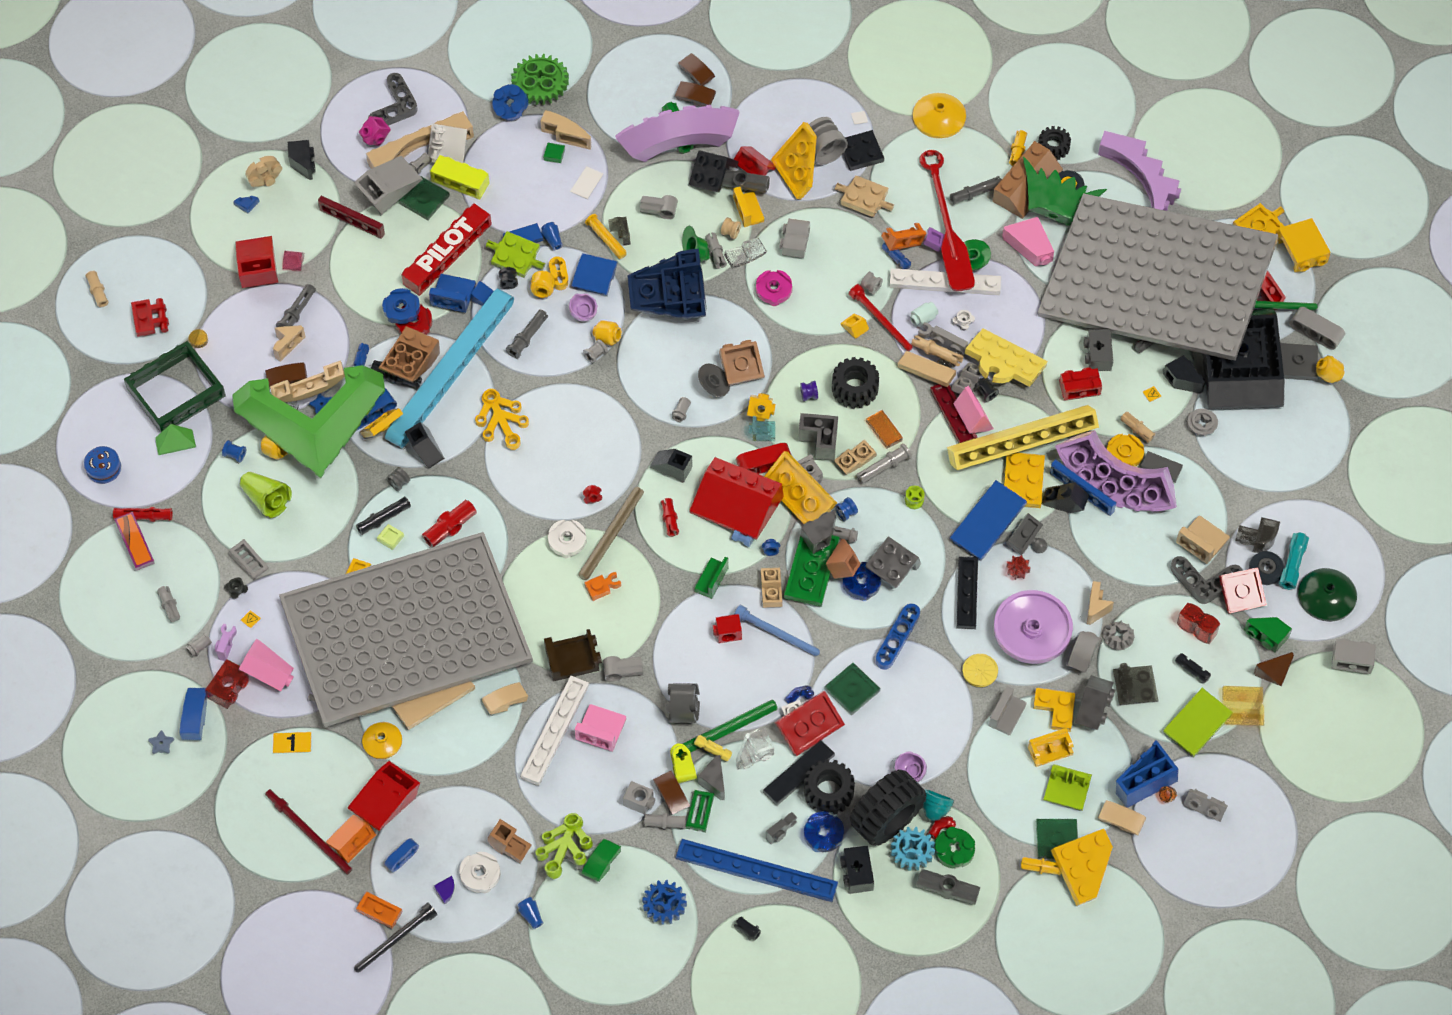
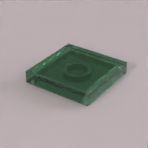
[399,176,450,220]
[824,663,881,715]
[1036,819,1078,859]

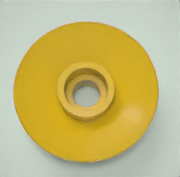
[362,722,402,759]

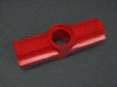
[422,499,477,547]

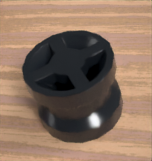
[498,267,518,290]

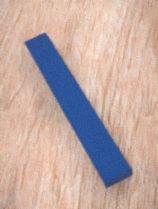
[676,839,838,902]

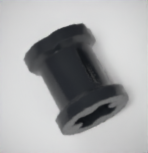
[974,377,999,402]

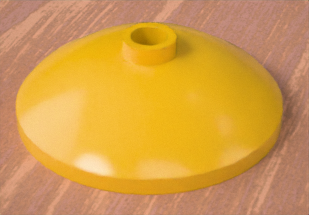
[913,93,966,138]

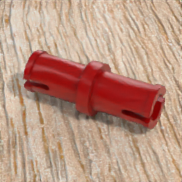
[661,498,679,537]

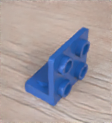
[429,274,476,313]

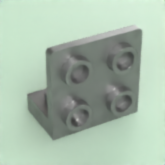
[866,536,921,588]

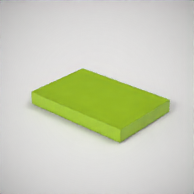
[1163,687,1233,757]

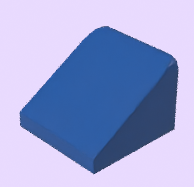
[471,281,494,306]

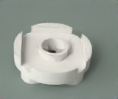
[548,520,587,558]
[459,852,501,893]

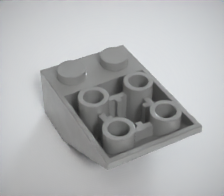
[354,156,423,215]

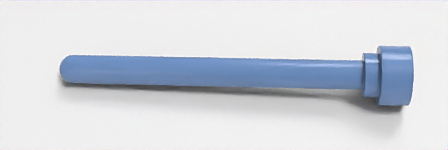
[734,604,820,656]

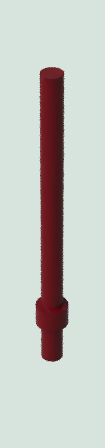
[265,789,352,875]

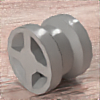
[860,272,883,295]

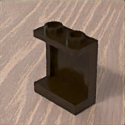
[544,629,602,682]

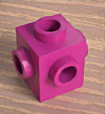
[359,116,391,146]

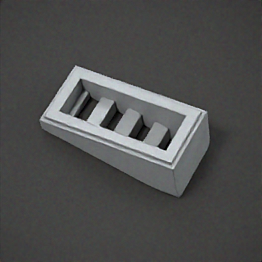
[228,539,269,580]

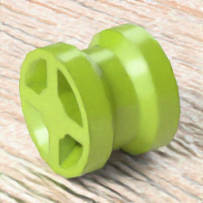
[905,485,925,510]

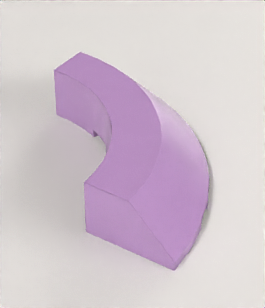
[615,105,739,162]
[1055,430,1177,512]

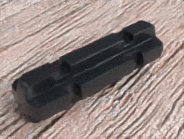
[1175,653,1211,683]

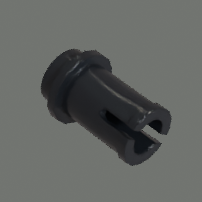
[734,916,761,941]

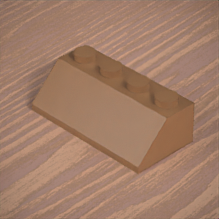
[993,141,1063,219]

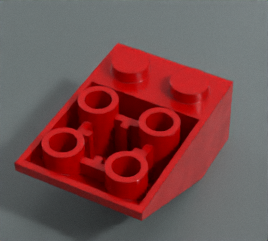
[235,236,279,288]
[348,761,420,831]

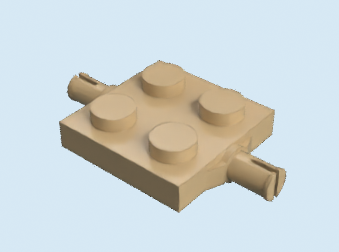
[835,175,894,218]

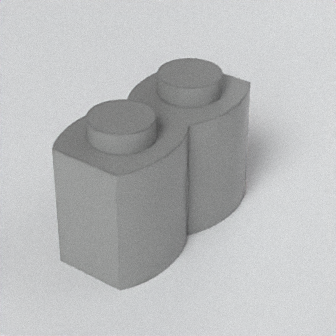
[779,218,810,258]

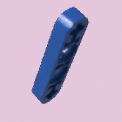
[876,603,920,670]

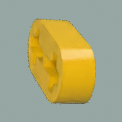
[549,256,569,290]

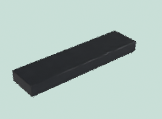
[956,557,978,630]
[763,740,835,806]

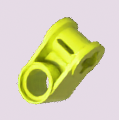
[670,743,697,783]

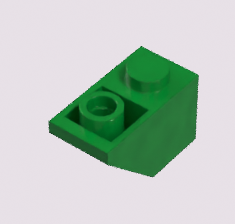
[1244,617,1292,653]

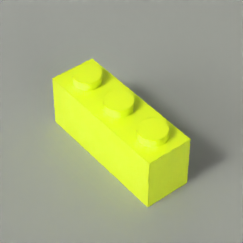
[430,155,490,200]

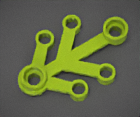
[535,813,593,879]

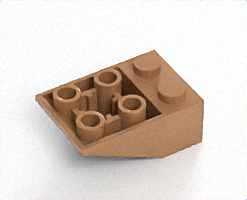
[379,327,440,383]

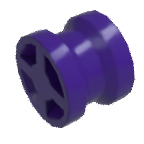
[800,381,818,401]

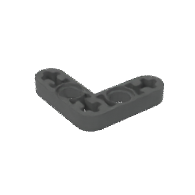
[368,73,418,126]
[1170,556,1243,604]

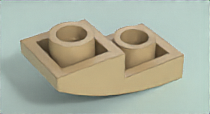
[834,439,877,475]
[761,568,782,608]
[482,682,528,715]
[1098,800,1146,835]

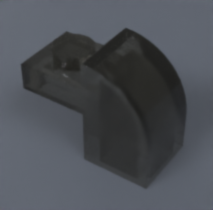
[1235,517,1280,553]

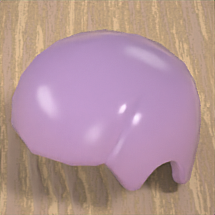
[569,293,598,321]
[894,751,927,782]

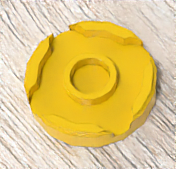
[1107,434,1144,467]

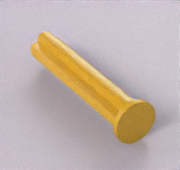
[585,214,627,259]

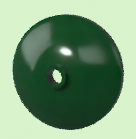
[1298,568,1357,622]

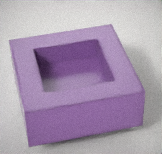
[923,227,945,252]

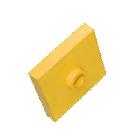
[360,408,403,438]

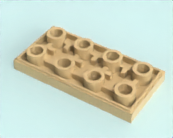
[391,681,475,730]

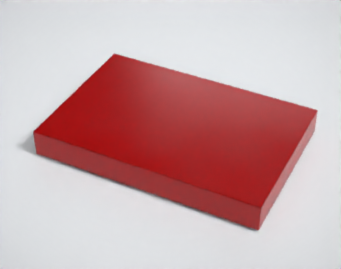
[775,691,845,756]

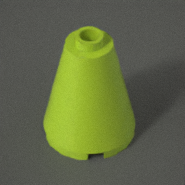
[240,472,292,518]

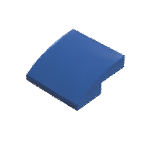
[571,253,618,296]

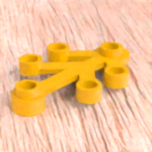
[475,389,529,450]

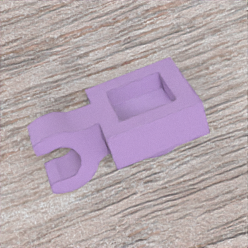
[215,624,237,661]

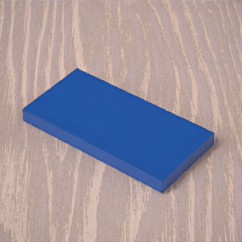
[950,480,1027,561]

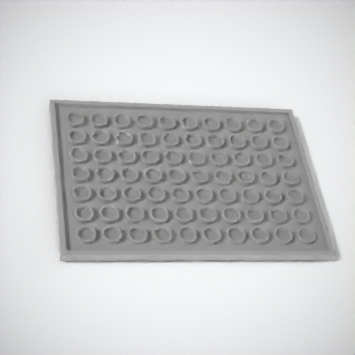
[1038,193,1278,361]
[279,532,533,727]

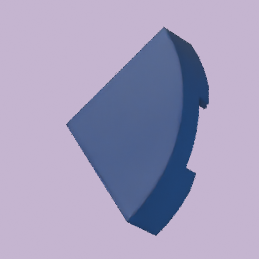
[233,196,260,214]

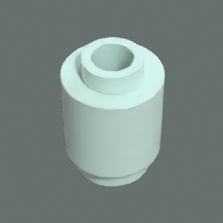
[910,302,938,327]

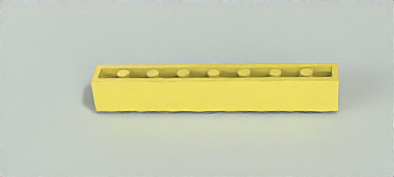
[947,405,1099,470]

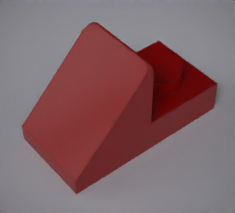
[1257,271,1286,310]

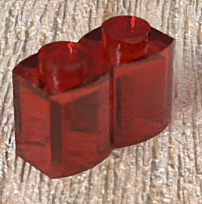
[1177,603,1220,644]

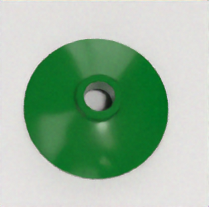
[964,239,991,271]

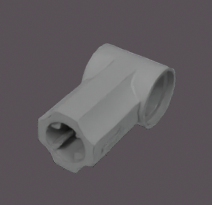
[640,195,678,219]
[603,656,643,682]

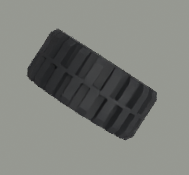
[850,769,926,846]

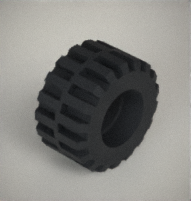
[832,357,879,409]
[804,759,855,815]

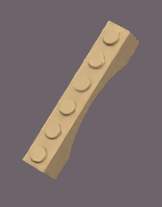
[366,111,474,169]

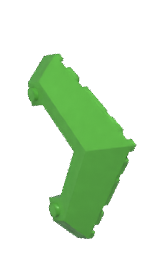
[232,365,385,479]

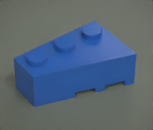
[1116,740,1178,808]

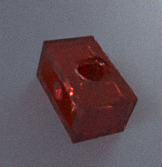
[205,659,249,709]

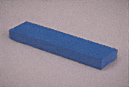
[1050,459,1117,516]

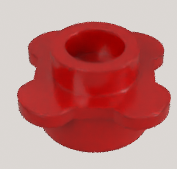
[583,485,603,504]

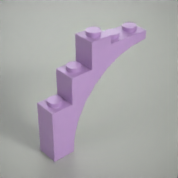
[1098,131,1181,211]

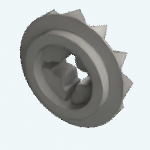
[1188,409,1218,437]
[1103,620,1135,650]

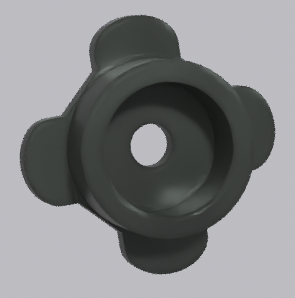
[225,577,248,599]

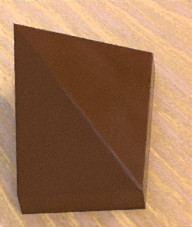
[1254,652,1294,687]

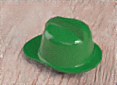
[682,225,710,262]

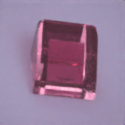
[283,251,305,271]

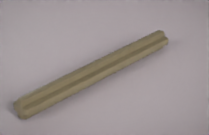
[579,487,644,580]

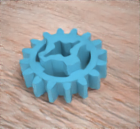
[891,827,935,871]

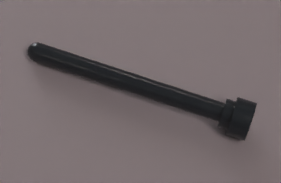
[354,902,438,973]

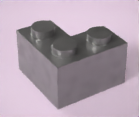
[798,413,838,460]
[1075,675,1115,730]

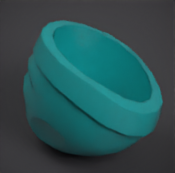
[922,789,954,821]

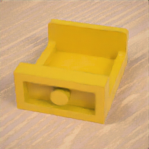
[1277,218,1331,272]

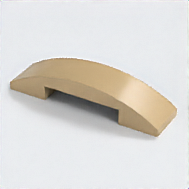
[270,360,345,402]

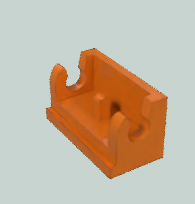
[881,223,927,251]

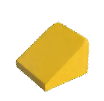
[841,313,869,339]

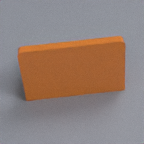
[326,814,376,863]

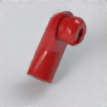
[927,816,956,839]

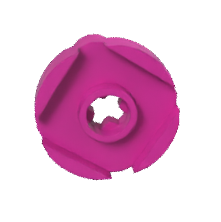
[756,270,793,306]

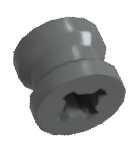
[386,467,411,491]

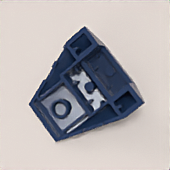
[627,248,707,319]

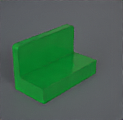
[694,557,729,599]

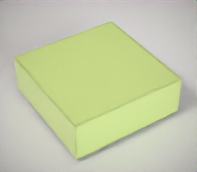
[377,524,404,550]

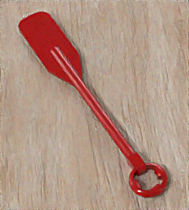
[919,150,975,291]

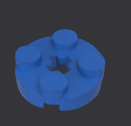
[492,84,528,121]
[382,288,420,324]

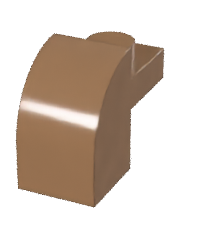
[487,819,532,863]

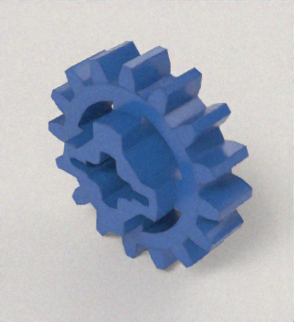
[642,880,687,925]

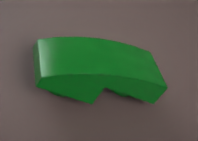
[582,839,621,882]

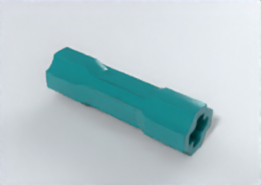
[1279,532,1309,590]

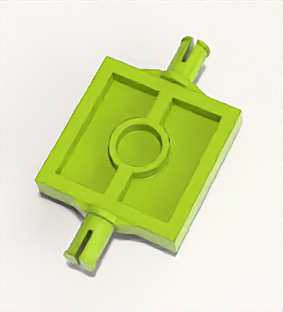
[486,231,545,278]

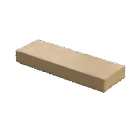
[898,351,956,387]

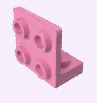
[575,704,626,752]

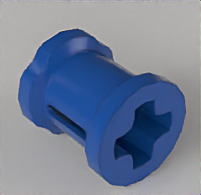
[222,440,247,463]

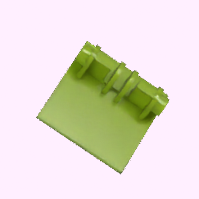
[1043,764,1092,811]

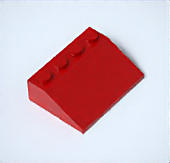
[689,457,784,540]

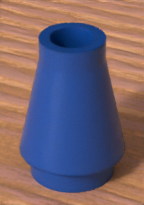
[541,222,563,250]
[517,897,544,929]

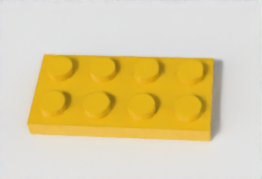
[764,451,837,524]

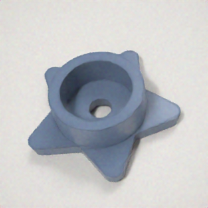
[148,730,174,754]

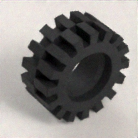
[1038,126,1071,160]

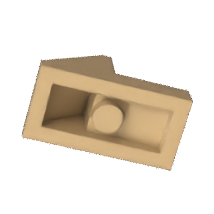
[273,325,306,362]
[1087,581,1114,625]

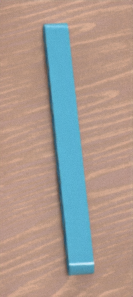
[385,288,514,448]

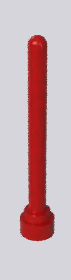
[848,284,913,351]

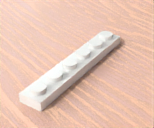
[890,268,1001,296]
[520,676,589,786]

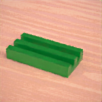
[686,790,714,833]

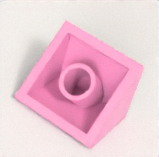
[953,386,994,433]

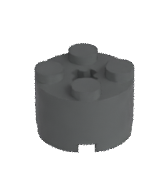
[666,683,700,723]

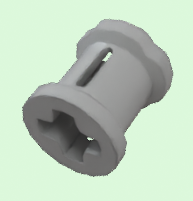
[583,339,608,363]

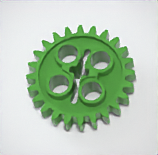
[511,54,569,105]

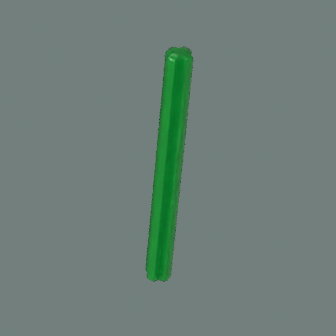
[676,700,777,758]

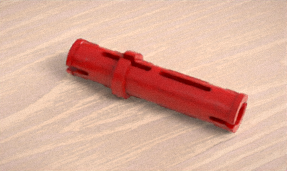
[113,507,173,522]

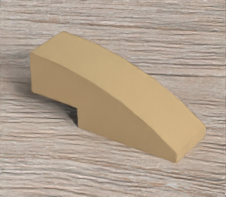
[541,110,592,150]

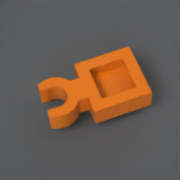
[585,572,621,601]

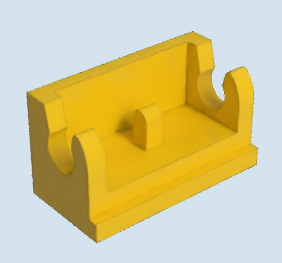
[1028,728,1074,767]

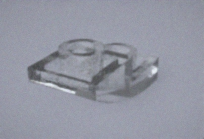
[724,238,767,269]

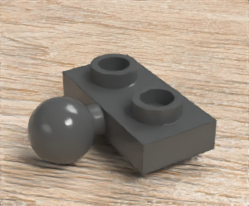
[1006,513,1048,555]

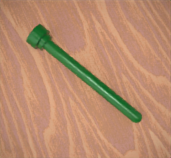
[1254,301,1318,310]

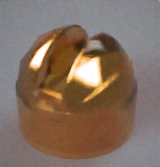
[1159,786,1177,802]

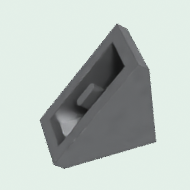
[698,755,725,800]

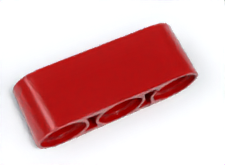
[735,443,791,474]

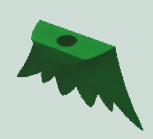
[1023,156,1107,226]

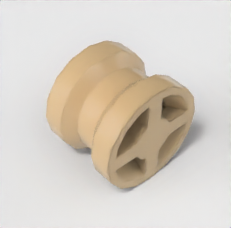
[721,217,741,239]

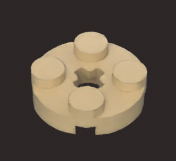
[245,156,282,187]

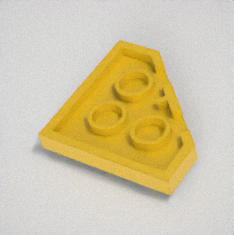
[771,122,817,200]
[1051,829,1113,906]

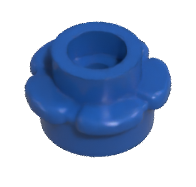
[761,539,781,556]

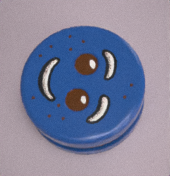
[84,446,121,484]

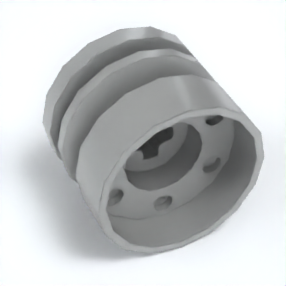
[809,117,848,165]

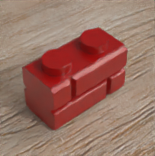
[1059,367,1102,400]

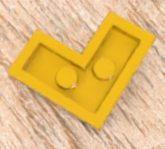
[1033,688,1075,732]

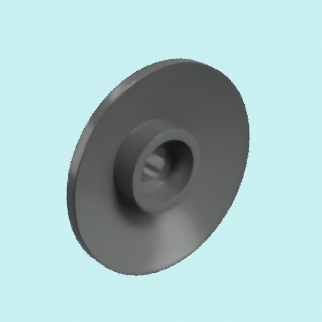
[698,363,730,397]

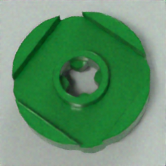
[935,827,975,869]

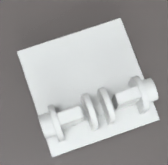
[428,124,467,163]

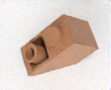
[826,539,861,579]

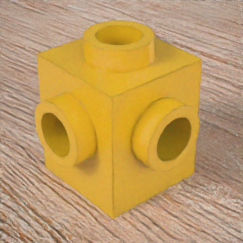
[747,393,776,421]

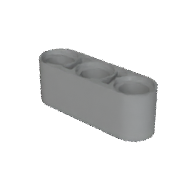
[1289,307,1345,350]

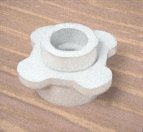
[953,310,975,330]

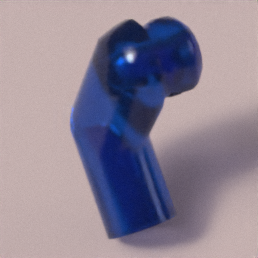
[784,685,814,704]

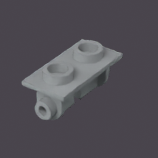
[1184,789,1228,822]

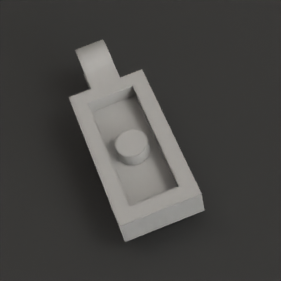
[918,322,968,357]

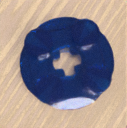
[843,562,881,601]
[804,812,844,853]

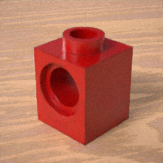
[712,614,742,643]

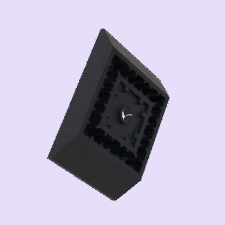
[1202,308,1285,409]

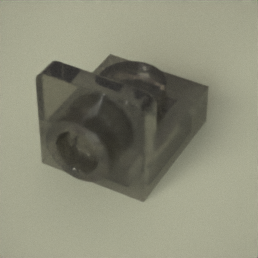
[608,217,631,246]

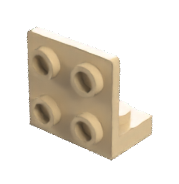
[1176,516,1230,564]

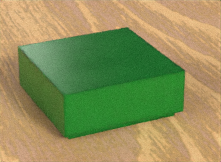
[543,142,565,163]

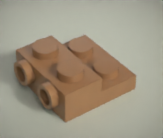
[719,340,765,386]

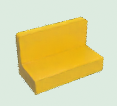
[733,187,764,227]

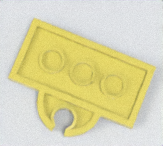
[964,328,1048,387]

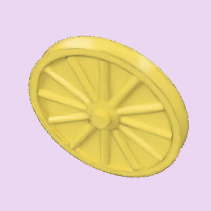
[962,654,998,687]

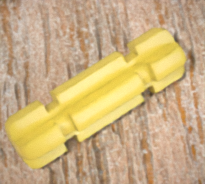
[694,735,732,761]

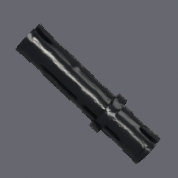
[356,496,411,535]

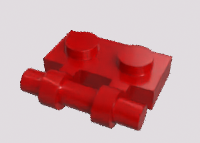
[131,298,169,337]

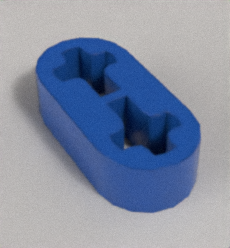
[384,838,419,872]

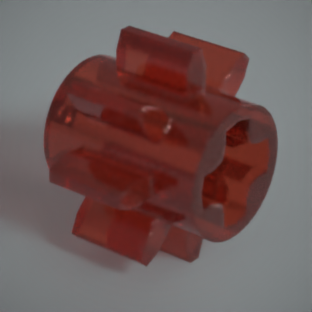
[1006,555,1031,580]

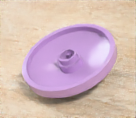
[994,590,1073,664]

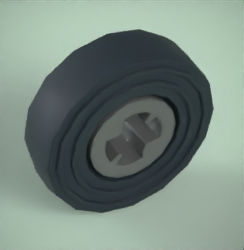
[1249,551,1284,585]

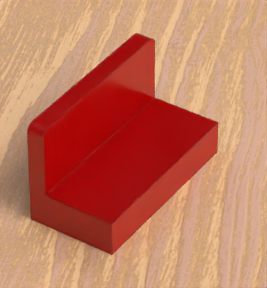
[734,146,776,176]

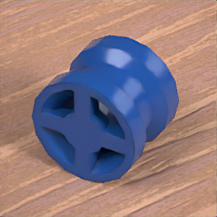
[835,497,858,521]

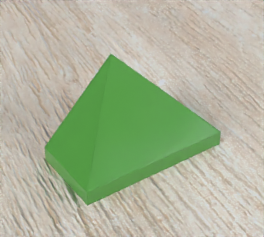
[155,424,196,455]

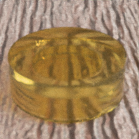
[189,329,208,348]

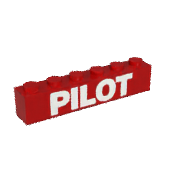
[401,203,492,296]

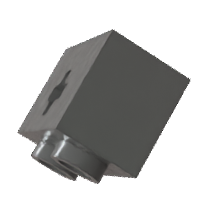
[1084,329,1113,371]

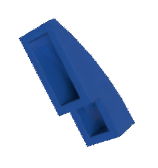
[179,688,208,740]

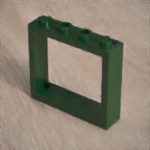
[124,341,226,433]

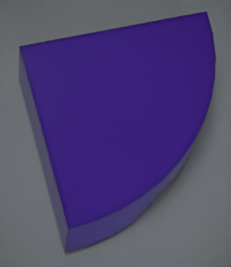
[434,876,455,904]

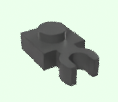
[766,812,797,844]

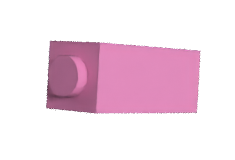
[1002,217,1054,266]
[239,639,294,691]

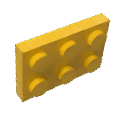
[1004,453,1045,508]

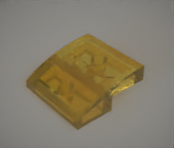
[1222,686,1264,726]

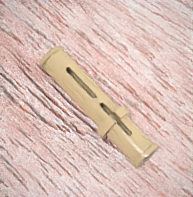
[911,335,963,366]

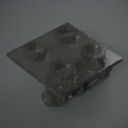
[1113,663,1159,705]

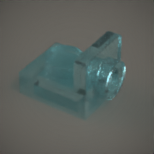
[749,416,775,441]

